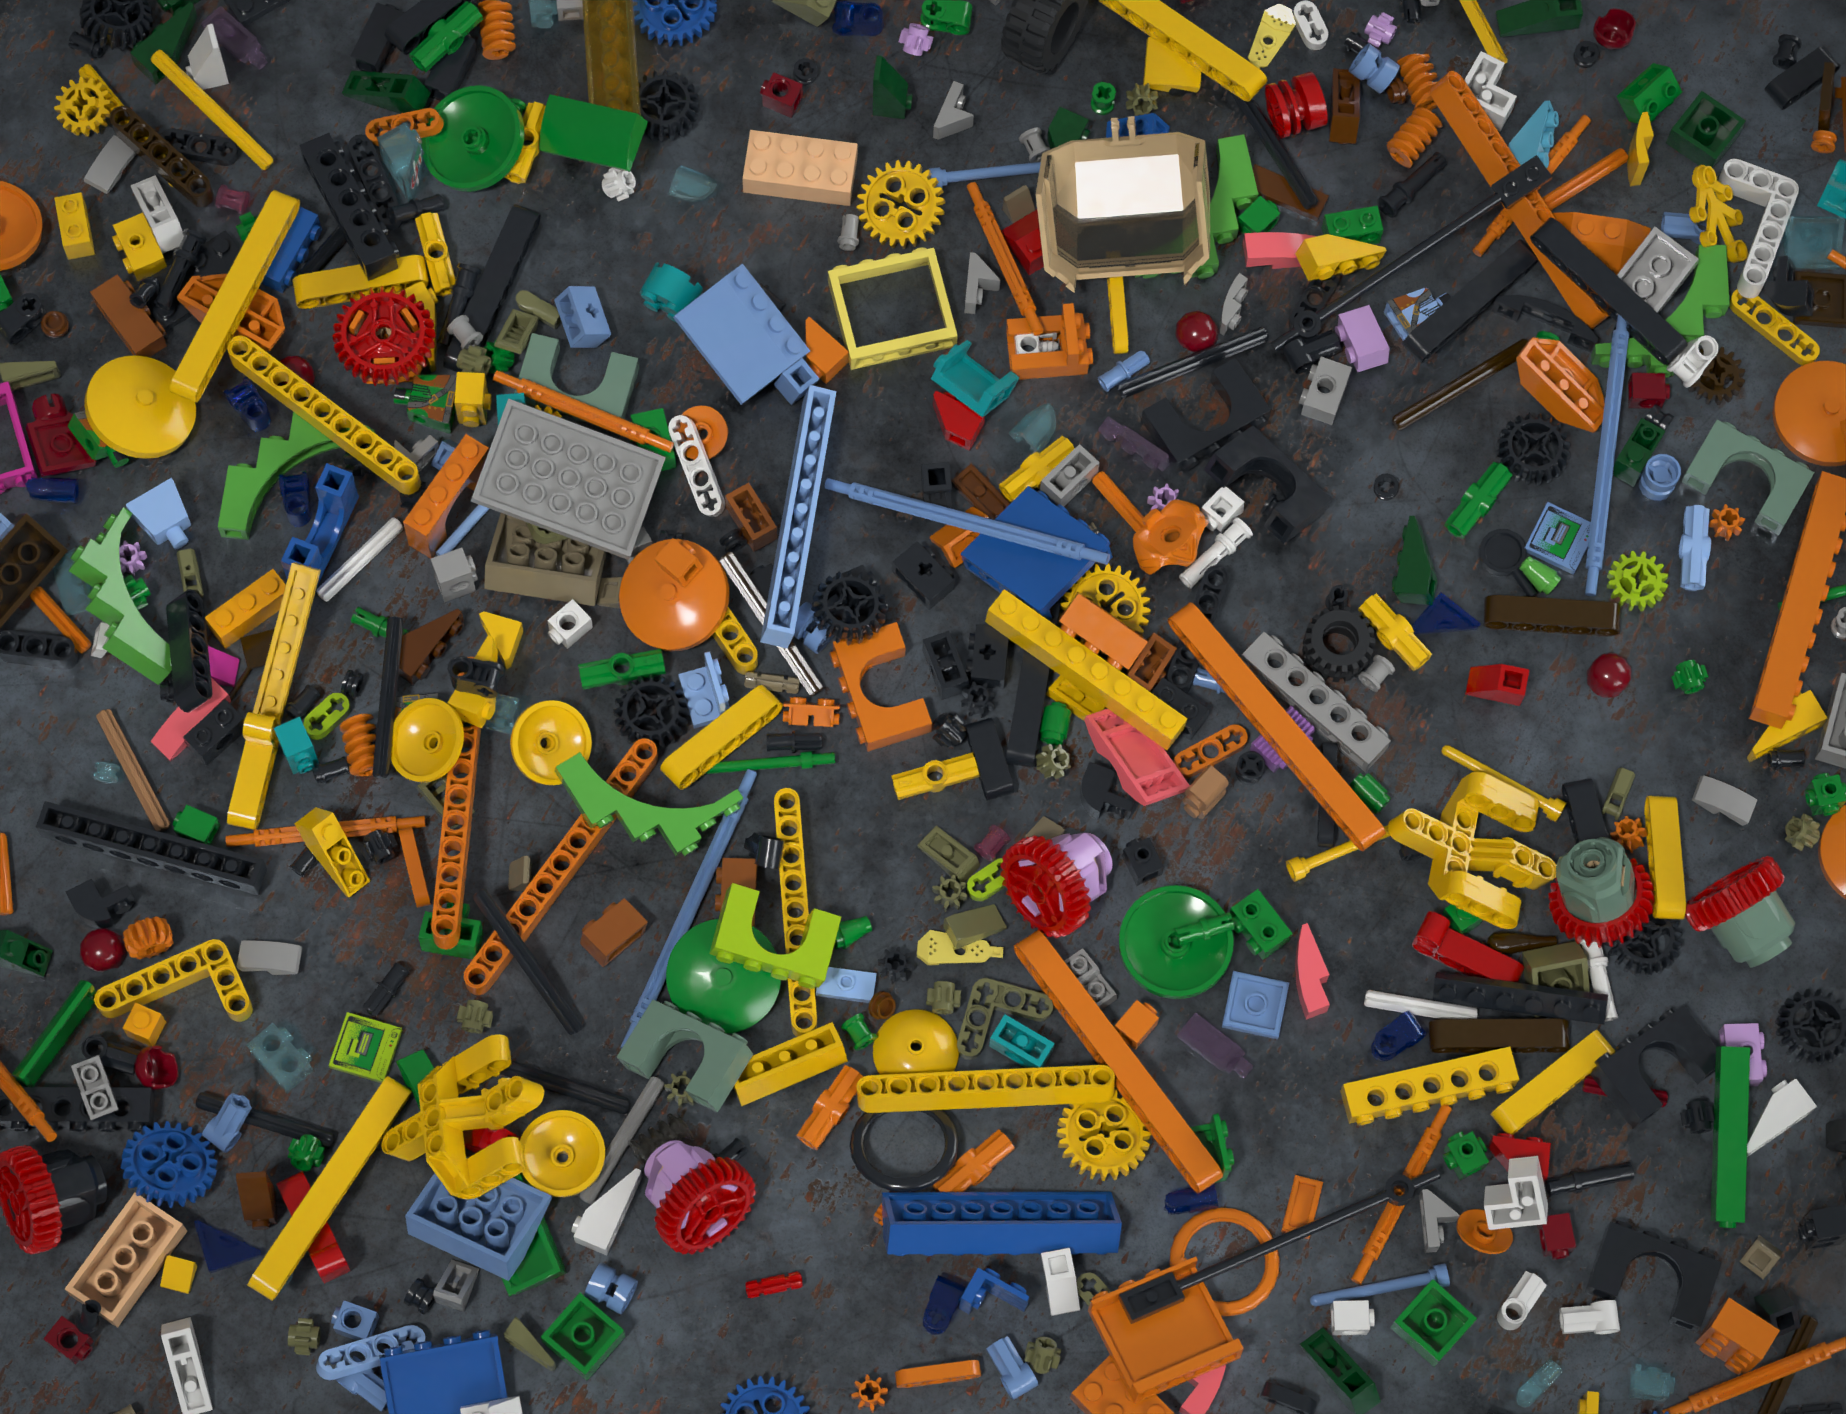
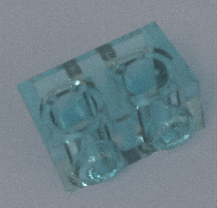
[246,1023,313,1093]

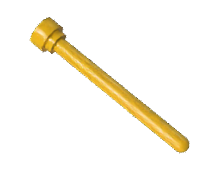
[1441,745,1567,822]
[1286,825,1390,882]

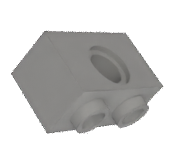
[1299,357,1352,425]
[1040,444,1099,507]
[431,548,478,602]

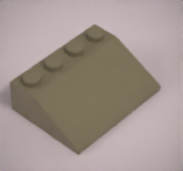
[484,513,606,606]

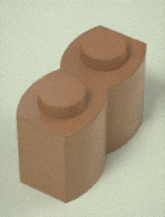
[1183,765,1229,819]

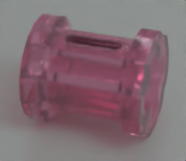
[215,184,250,215]
[974,824,1011,862]

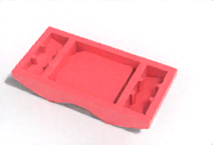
[1084,709,1190,806]

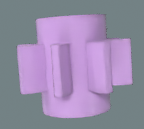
[1364,12,1397,47]
[898,23,933,56]
[1147,484,1180,511]
[119,540,147,577]

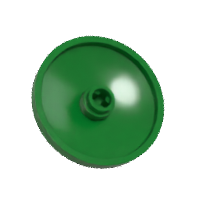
[421,85,525,192]
[1118,885,1234,999]
[666,918,781,1034]

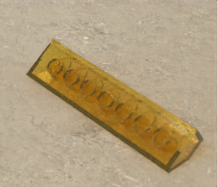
[582,0,641,116]

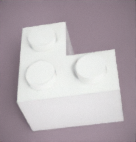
[1465,51,1517,131]
[1484,1156,1548,1230]

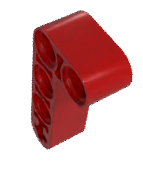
[1412,911,1525,982]
[276,1171,351,1284]

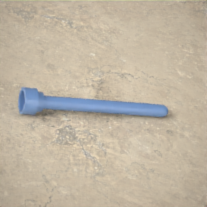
[929,162,1041,188]
[1310,1263,1450,1306]

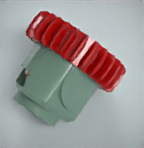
[1548,837,1655,948]
[1685,856,1795,968]

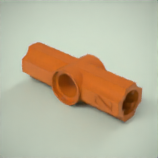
[796,1065,863,1151]
[933,1129,1015,1192]

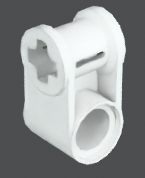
[1666,335,1718,388]

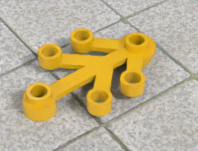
[1689,165,1748,263]

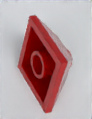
[1001,209,1074,275]

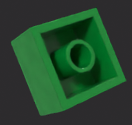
[1390,1279,1477,1367]
[541,1293,626,1381]

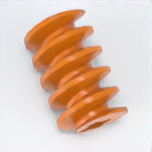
[478,0,516,60]
[1397,54,1438,111]
[1387,107,1443,168]
[339,714,376,777]

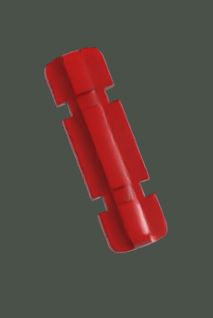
[745,1271,803,1298]

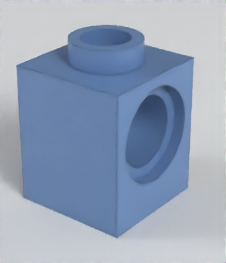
[331,1301,380,1341]

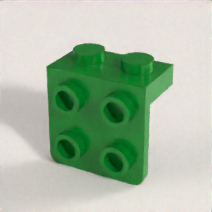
[1190,1113,1234,1183]

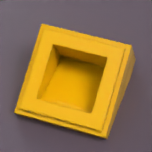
[160,1255,197,1294]

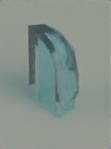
[668,165,717,202]
[1009,403,1056,452]

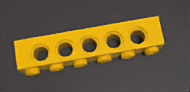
[1340,1047,1519,1125]

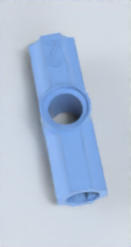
[1679,505,1711,591]

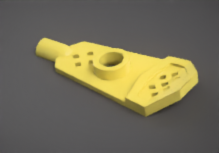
[1248,4,1296,69]
[917,930,1003,965]

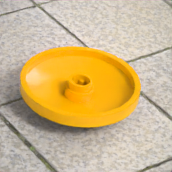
[84,356,196,458]

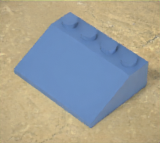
[673,264,810,404]
[405,1157,552,1281]

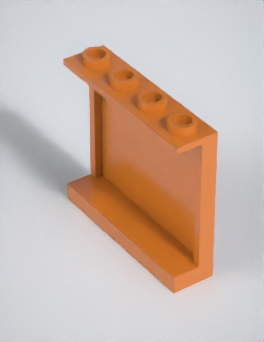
[1088,1257,1244,1404]

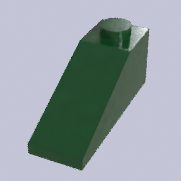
[873,55,913,119]
[342,70,431,114]
[1300,1328,1381,1414]

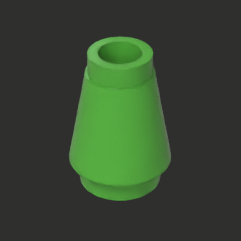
[1519,556,1561,595]

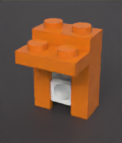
[1006,303,1093,380]

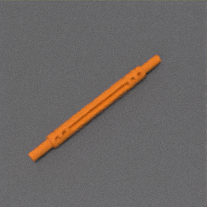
[1473,115,1591,257]
[967,182,1044,336]
[493,370,674,453]
[226,816,426,847]
[0,1061,57,1142]
[1351,1105,1452,1285]
[1662,1336,1846,1414]

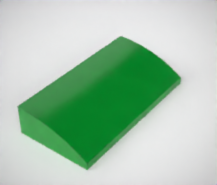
[539,94,648,172]
[12,980,96,1087]
[502,1172,567,1297]

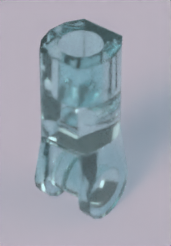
[1516,1359,1563,1407]

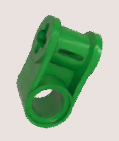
[920,0,973,35]

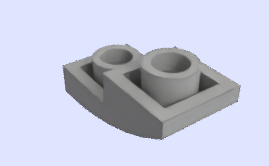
[84,135,136,194]
[1220,273,1248,336]
[1692,775,1757,826]
[237,940,302,975]
[1064,948,1117,1010]
[71,1055,119,1120]

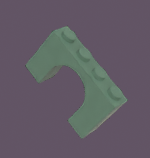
[514,333,639,422]
[1682,420,1815,535]
[617,999,753,1113]

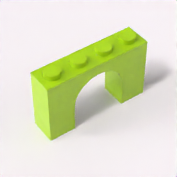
[709,883,841,989]

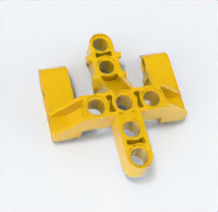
[1388,772,1556,929]
[381,1035,544,1199]

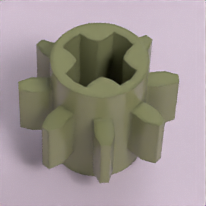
[1126,83,1158,116]
[457,345,491,375]
[1035,744,1071,779]
[1785,813,1820,851]
[932,875,967,911]
[926,981,961,1015]
[456,1000,493,1034]
[664,1071,694,1109]
[288,1318,321,1355]
[1024,1337,1061,1374]

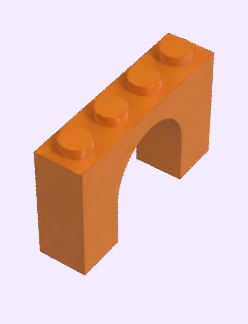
[403,434,489,559]
[829,622,932,752]

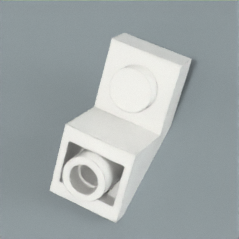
[1041,1248,1080,1316]

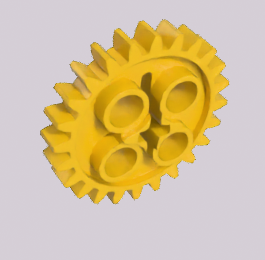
[857,160,945,249]
[1060,563,1151,654]
[1056,1090,1151,1181]

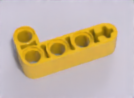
[227,712,281,830]

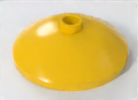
[390,698,464,783]
[510,700,592,785]
[873,1009,959,1093]
[520,1110,605,1197]

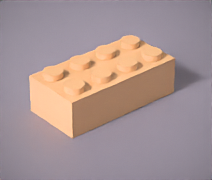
[743,130,858,206]
[65,1192,187,1328]

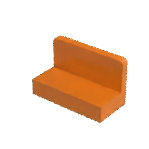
[930,507,989,568]

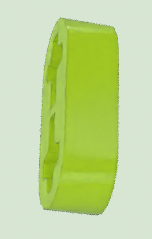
[303,693,351,740]
[967,858,1005,901]

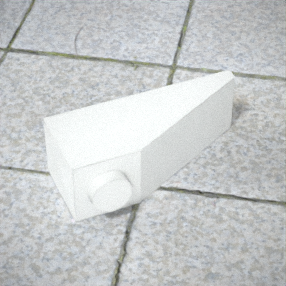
[185,24,229,90]
[131,175,184,254]
[1747,1079,1817,1157]
[571,1168,643,1256]
[161,1317,213,1414]

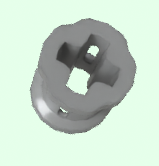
[1019,127,1051,163]
[447,315,483,349]
[1830,607,1846,639]
[1358,654,1395,692]

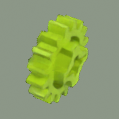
[1607,551,1668,612]

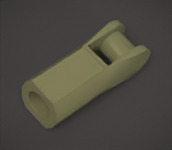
[516,290,561,329]
[176,548,204,598]
[1601,768,1635,820]

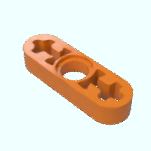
[365,108,444,146]
[1174,725,1248,779]
[398,827,431,908]
[895,1360,981,1388]

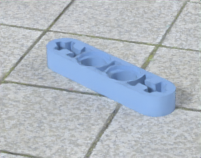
[316,1325,426,1380]

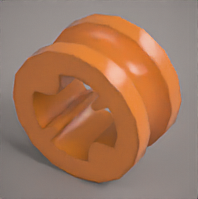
[1811,130,1837,154]

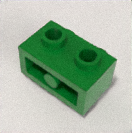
[1616,63,1682,124]
[1229,889,1293,960]

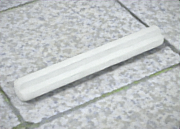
[317,517,403,602]
[1364,990,1478,1019]

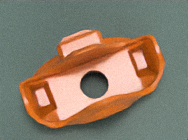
[1133,499,1209,575]

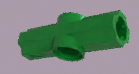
[409,1,483,72]
[1444,461,1512,539]
[578,649,666,690]

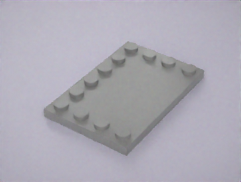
[471,399,666,560]

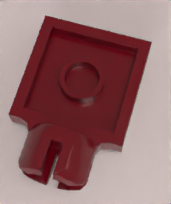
[26,393,96,477]

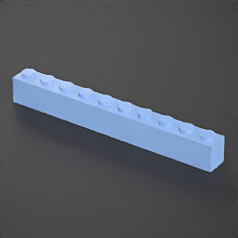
[760,385,836,648]

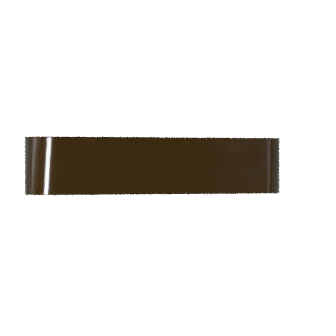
[110,106,214,207]
[1484,595,1620,636]
[1429,1019,1570,1053]

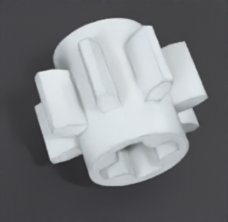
[602,168,636,202]

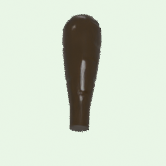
[1487,932,1557,955]

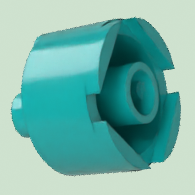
[640,262,703,323]

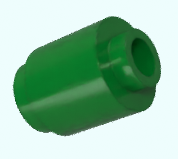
[1039,702,1072,746]
[1349,773,1392,814]

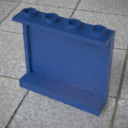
[960,486,1113,621]
[379,1330,507,1414]

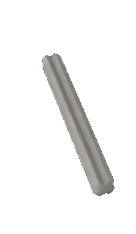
[580,1076,665,1204]

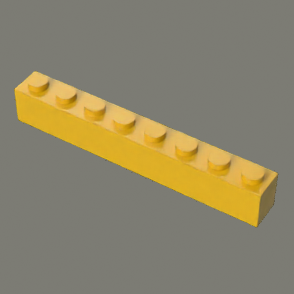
[985,589,1187,751]

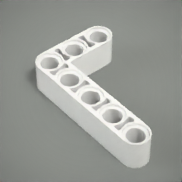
[1718,159,1799,299]

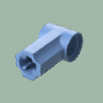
[1661,211,1717,245]
[202,1093,252,1153]
[986,1336,1039,1400]
[335,1356,388,1413]

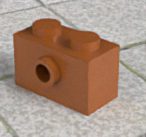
[725,483,777,552]
[1124,633,1177,692]
[580,898,648,967]

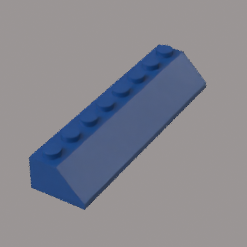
[882,1192,1122,1256]

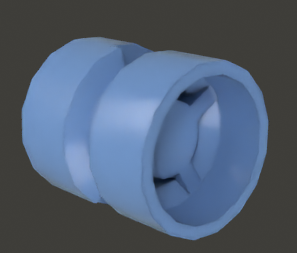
[1349,43,1400,94]
[1639,454,1681,501]
[794,602,834,654]
[584,1262,638,1315]

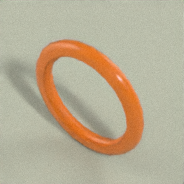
[1169,1207,1280,1317]

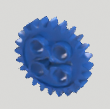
[630,0,717,47]
[121,1121,217,1208]
[721,1376,810,1414]

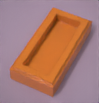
[1281,1175,1323,1239]

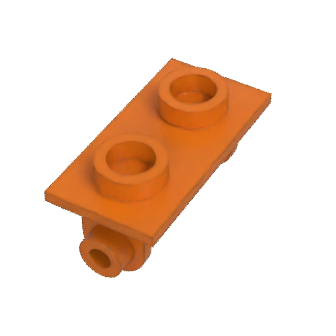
[783,697,840,727]

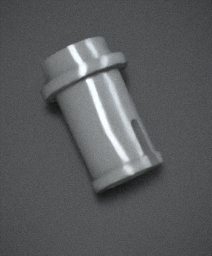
[837,214,860,251]

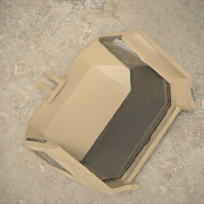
[1036,116,1210,293]

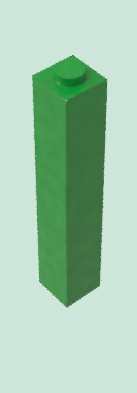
[1711,1046,1750,1228]

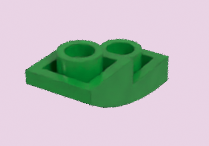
[396,1049,434,1111]

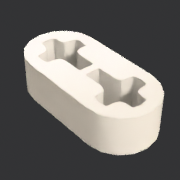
[1293,0,1328,50]

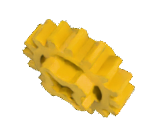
[54,77,115,137]

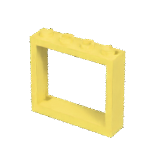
[828,247,958,370]

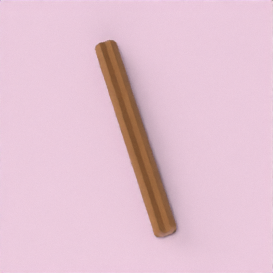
[96,709,170,832]

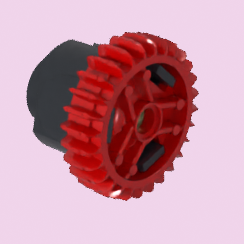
[0,1145,107,1255]

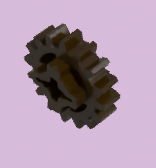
[1688,347,1745,405]

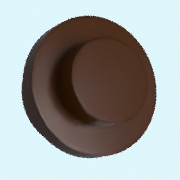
[1386,77,1408,105]
[41,311,69,338]
[868,991,896,1020]

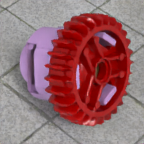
[1000,833,1112,938]
[644,1140,756,1255]

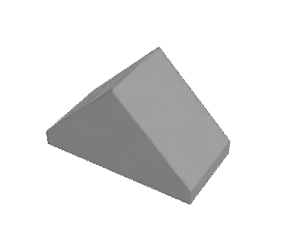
[433,1260,479,1312]

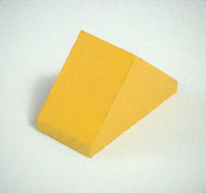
[479,611,523,669]

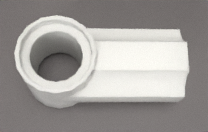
[1497,1271,1547,1330]
[1559,1300,1620,1334]

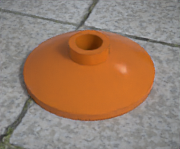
[676,406,728,460]
[1456,1209,1513,1254]

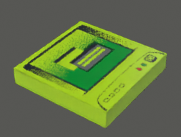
[329,1012,403,1083]

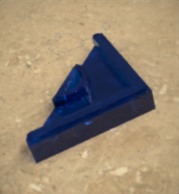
[1412,592,1481,634]
[194,1220,262,1274]

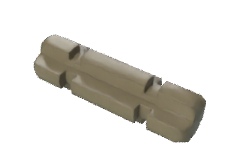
[744,671,800,694]

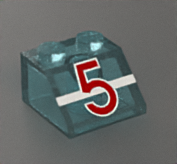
[377,122,425,202]

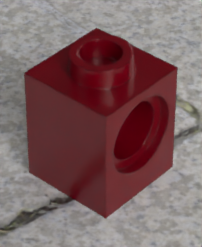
[760,72,803,118]
[1628,373,1670,409]
[1537,1213,1576,1260]
[43,1316,94,1365]

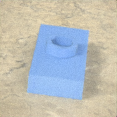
[816,967,877,1003]

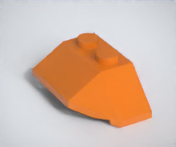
[1552,212,1651,275]
[177,274,285,351]
[1516,337,1605,433]

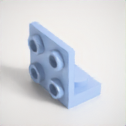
[678,651,730,729]

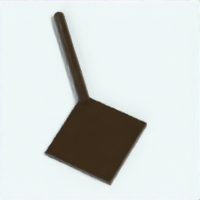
[229,629,274,704]

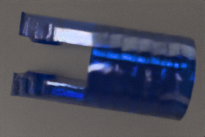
[25,477,79,504]
[1164,1184,1218,1215]

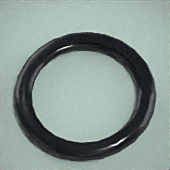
[849,1110,960,1192]

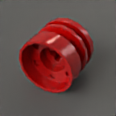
[1265,72,1328,139]

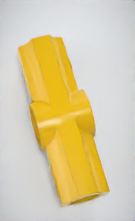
[505,101,546,184]
[415,212,456,297]
[999,436,1075,503]
[1358,593,1432,671]
[891,752,979,800]

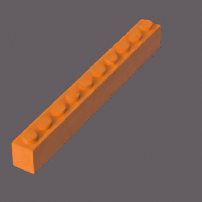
[1749,471,1846,729]

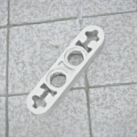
[668,415,725,517]

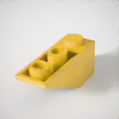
[1295,234,1387,281]
[294,807,370,898]

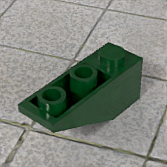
[1495,0,1583,37]
[130,2,197,85]
[1392,516,1438,605]

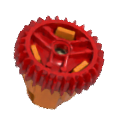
[332,285,436,387]

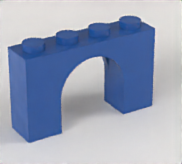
[281,463,359,589]

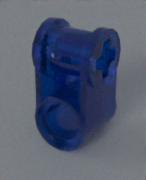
[832,1,884,36]
[223,376,271,431]
[279,471,312,527]
[1371,1010,1427,1062]
[922,1275,966,1335]

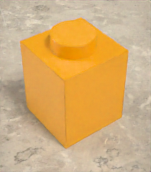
[123,1003,166,1046]

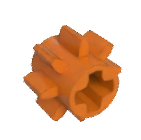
[1709,504,1745,541]
[1610,816,1648,853]
[851,1374,888,1413]

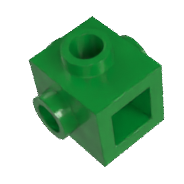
[1805,773,1846,816]
[1443,1131,1489,1180]

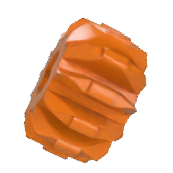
[123,916,173,959]

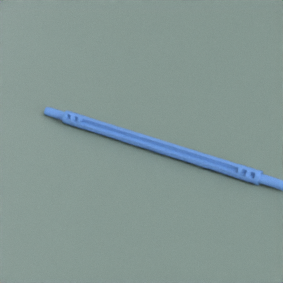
[1585,314,1629,596]
[825,478,1110,565]
[620,769,757,1049]

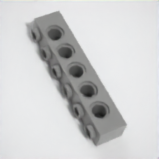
[1241,632,1391,773]

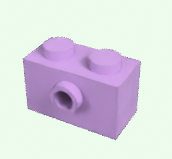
[1335,305,1389,372]
[1719,1023,1767,1086]

